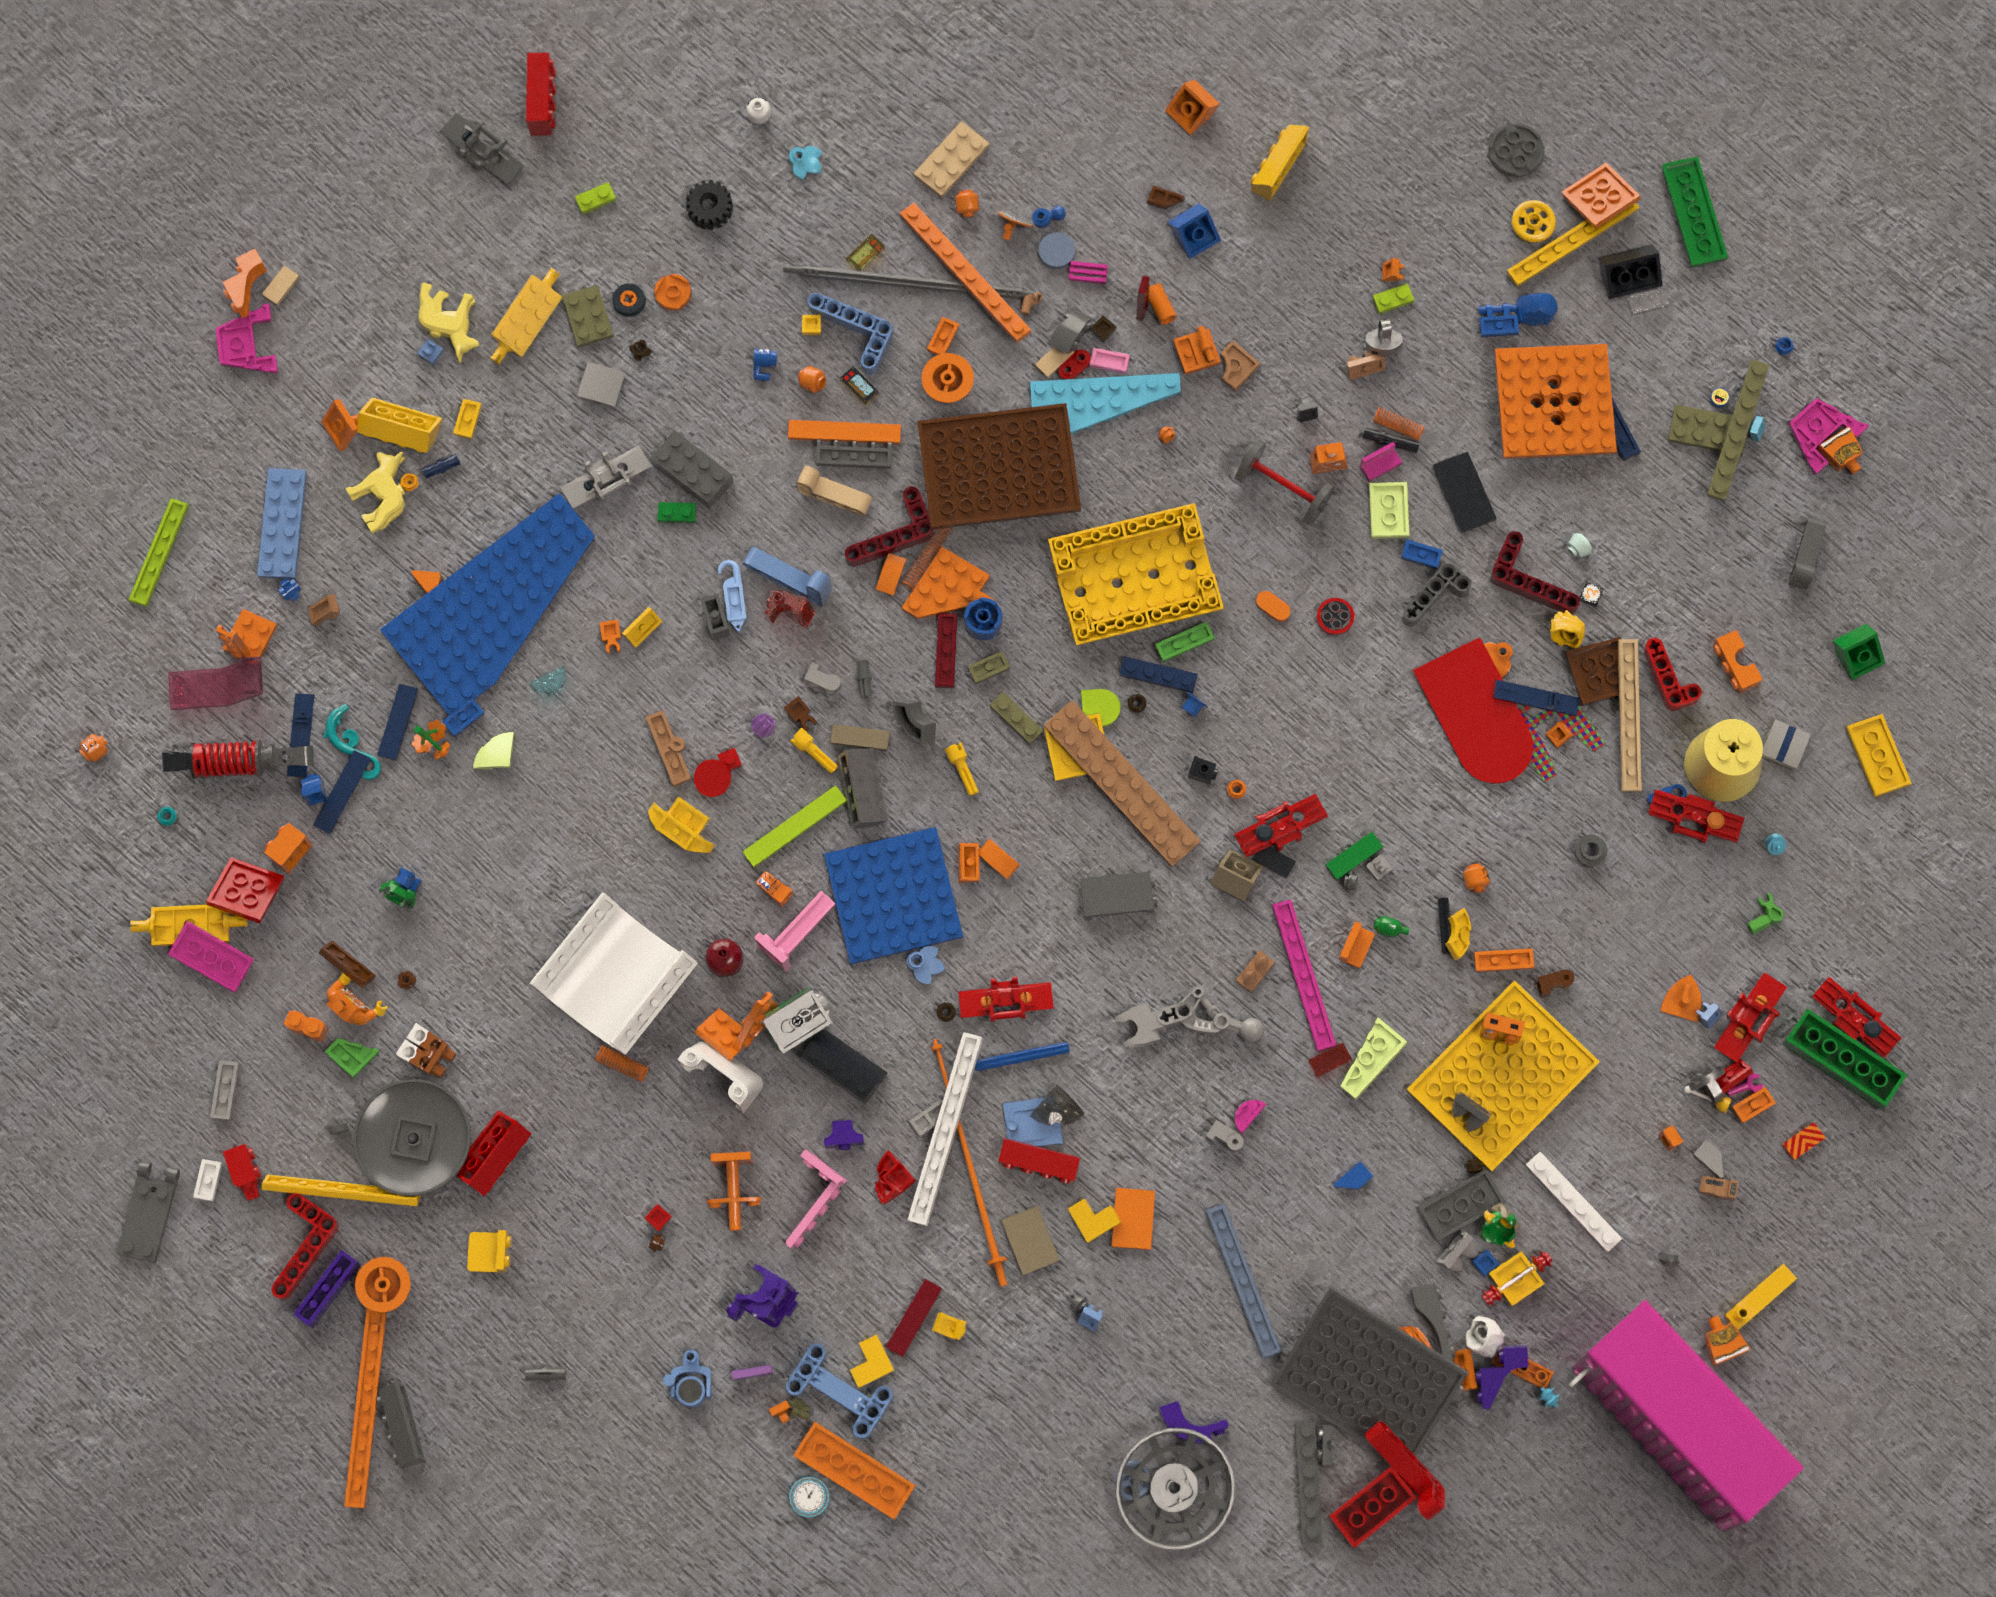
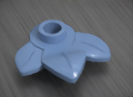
[907,946,945,984]

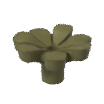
[788,1396,811,1419]

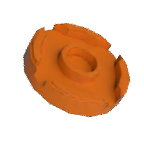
[654,274,692,311]

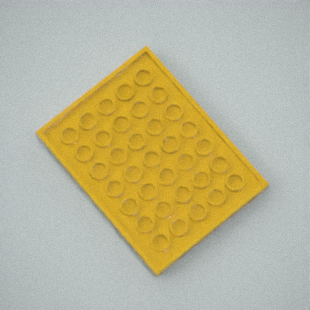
[1406,980,1600,1172]

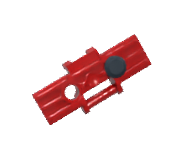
[1234,793,1328,858]

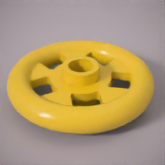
[1512,200,1556,242]

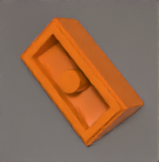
[958,843,980,883]

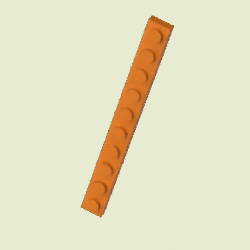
[900,203,1031,343]
[344,1308,387,1509]

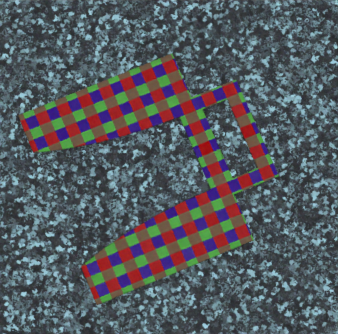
[1519,705,1605,782]

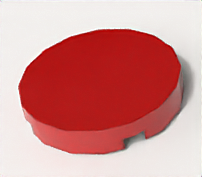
[694,759,732,797]

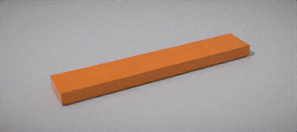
[788,420,901,444]

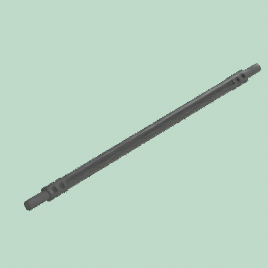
[783,265,1042,299]

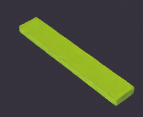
[128,498,189,607]
[742,785,847,868]

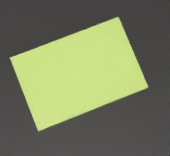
[1369,482,1410,539]

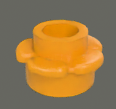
[400,473,419,492]

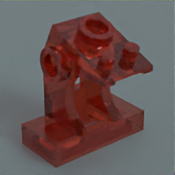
[765,590,816,628]

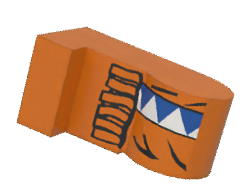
[755,871,793,907]

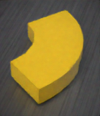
[1445,908,1471,961]

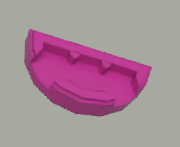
[1235,1100,1267,1134]

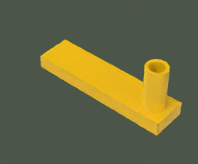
[1724,1264,1797,1330]

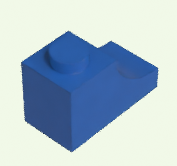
[301,774,328,806]

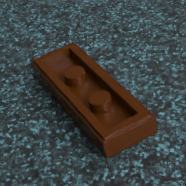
[319,940,376,988]

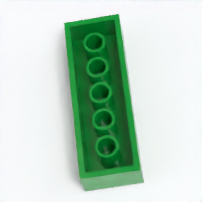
[1783,1008,1907,1111]

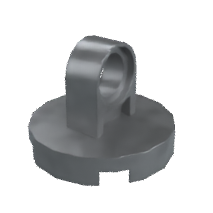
[1365,319,1403,356]
[1687,1065,1725,1103]

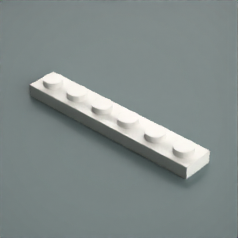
[1525,1152,1622,1253]

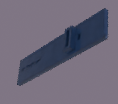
[1493,680,1579,716]
[287,693,315,778]
[313,750,371,834]

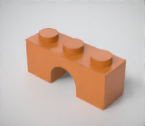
[1713,630,1763,694]

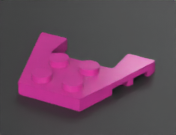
[215,303,278,374]
[1788,398,1869,475]

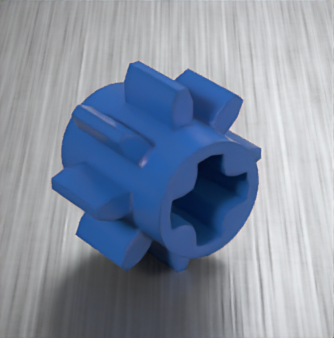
[278,578,301,602]

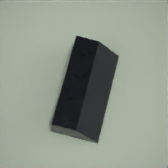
[801,1029,888,1105]

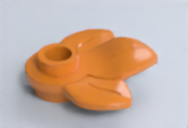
[1484,642,1513,677]

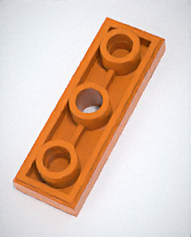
[1491,1350,1554,1390]

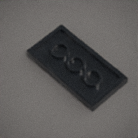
[1433,452,1497,533]

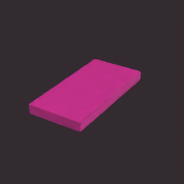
[168,921,255,993]

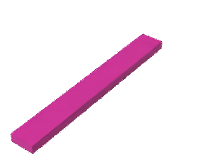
[1272,899,1336,1052]

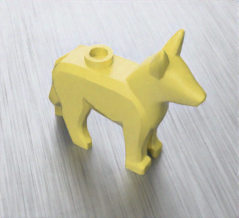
[419,283,479,363]
[346,452,405,534]

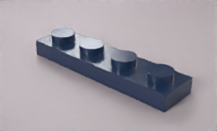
[1119,656,1198,693]

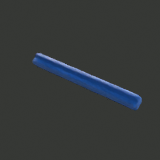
[975,1042,1070,1071]

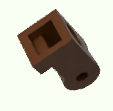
[1535,969,1575,999]

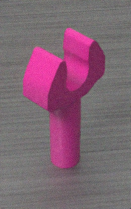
[1727,1073,1764,1097]

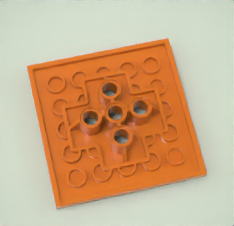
[1494,344,1617,459]

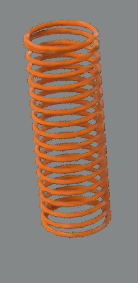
[1373,407,1425,441]
[595,1045,649,1082]

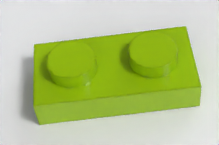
[575,182,616,214]
[1373,284,1414,314]

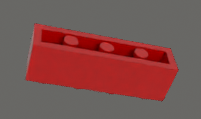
[998,1138,1081,1184]

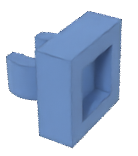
[417,339,444,365]
[1696,1002,1722,1029]
[1077,1305,1103,1332]

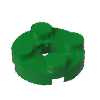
[379,880,417,909]

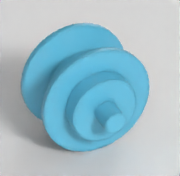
[1765,833,1787,855]
[1539,1387,1560,1408]

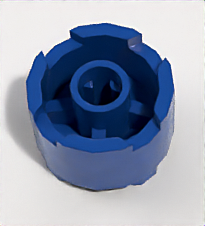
[964,597,1003,640]

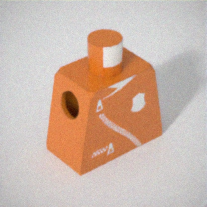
[1309,442,1348,474]

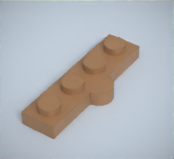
[646,710,691,787]

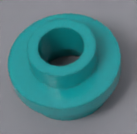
[157,807,177,826]

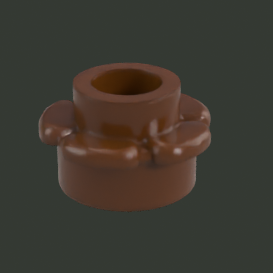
[397,971,416,990]
[648,1234,665,1253]

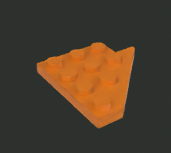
[902,547,994,619]

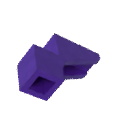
[1476,1345,1529,1409]

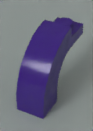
[1159,1401,1229,1444]

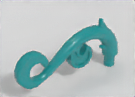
[323,703,381,780]

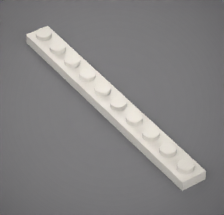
[908,1032,983,1226]

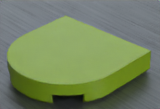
[1081,689,1120,727]

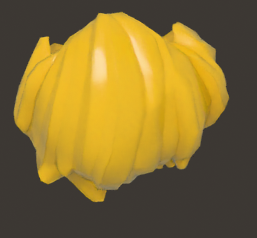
[1550,610,1585,648]

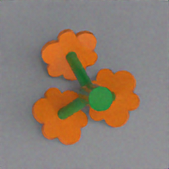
[412,720,450,760]

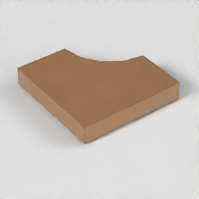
[1220,340,1260,392]

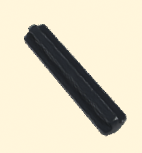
[1438,897,1451,954]

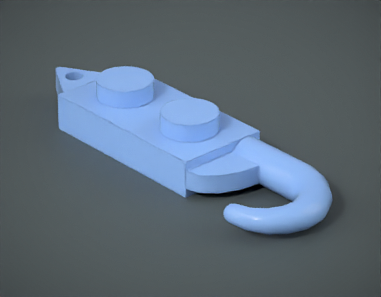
[718,560,747,633]

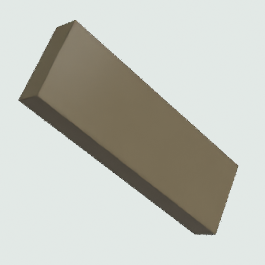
[830,724,890,751]

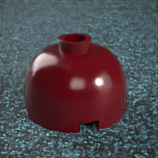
[705,938,744,978]

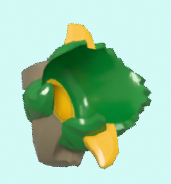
[1480,1203,1521,1248]

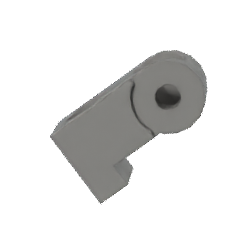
[804,662,841,694]
[1205,1120,1244,1152]

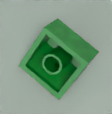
[1833,624,1885,680]

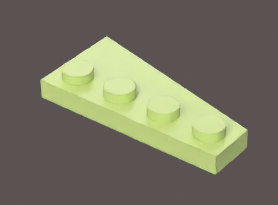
[1341,1017,1407,1100]

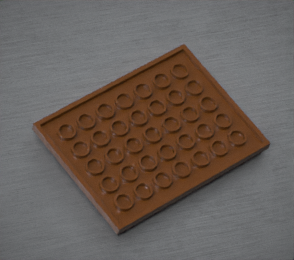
[917,403,1081,529]

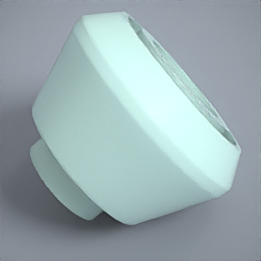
[1567,533,1592,558]

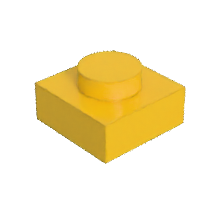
[802,315,821,335]

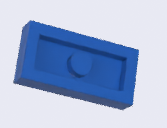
[1401,540,1443,569]
[442,698,485,737]

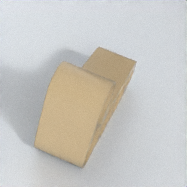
[797,466,873,516]

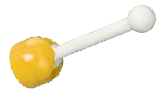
[1684,1086,1732,1114]

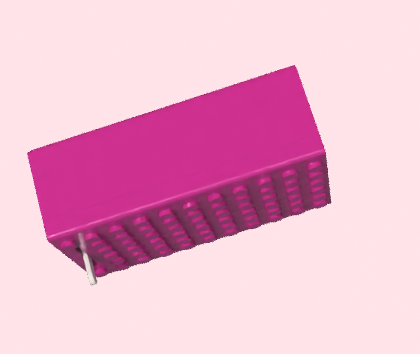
[1569,1300,1804,1532]

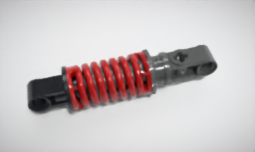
[162,740,314,779]

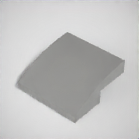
[576,362,625,408]

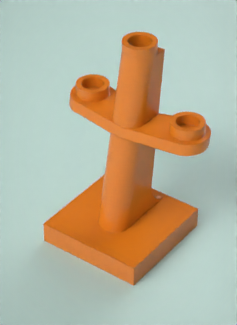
[707,1152,762,1231]

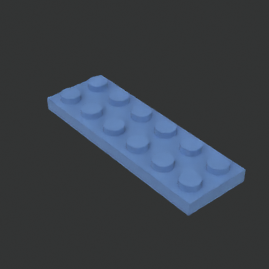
[257,468,307,580]

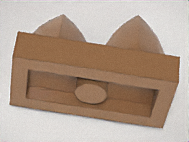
[1347,350,1386,380]
[1236,951,1275,993]

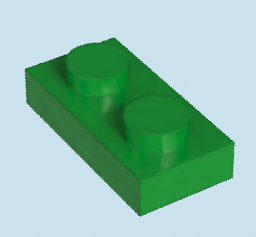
[657,502,697,523]

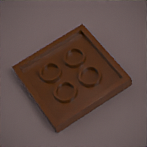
[1565,637,1621,706]

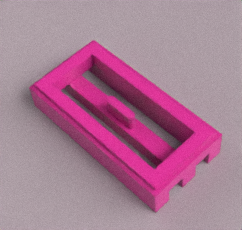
[1069,261,1108,284]

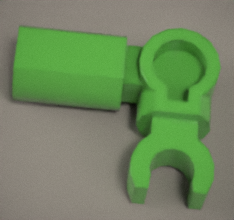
[1747,893,1783,935]

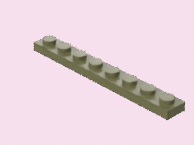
[1706,359,1769,502]

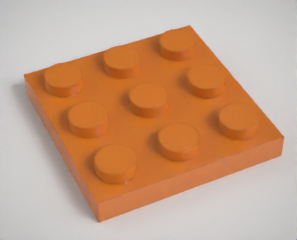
[1562,163,1640,229]

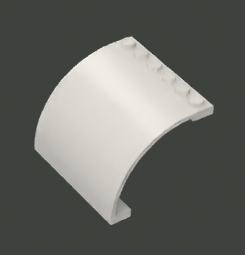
[530,892,698,1055]

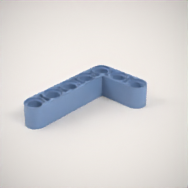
[808,293,893,375]
[742,547,832,606]

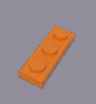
[1474,948,1534,972]

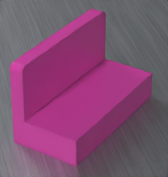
[1360,442,1402,482]

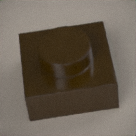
[1090,315,1117,342]

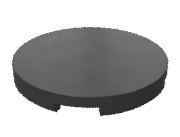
[1488,123,1544,177]

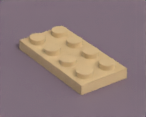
[914,121,989,198]

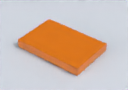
[1112,1188,1155,1250]

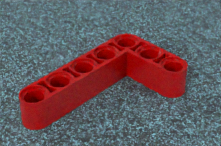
[271,1193,339,1300]
[1365,1421,1446,1521]

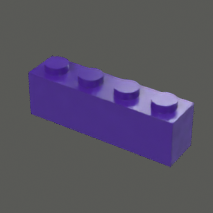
[293,1250,361,1328]

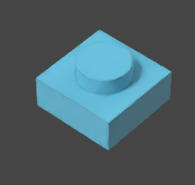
[1749,416,1766,442]

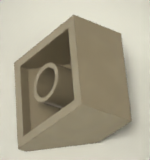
[1210,849,1264,901]

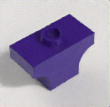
[824,1120,864,1150]

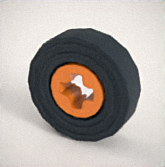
[612,283,646,317]

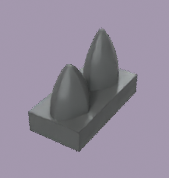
[1452,1091,1492,1132]

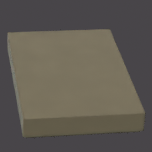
[1001,1206,1060,1276]

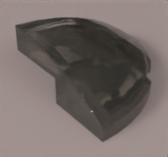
[1030,1084,1084,1126]

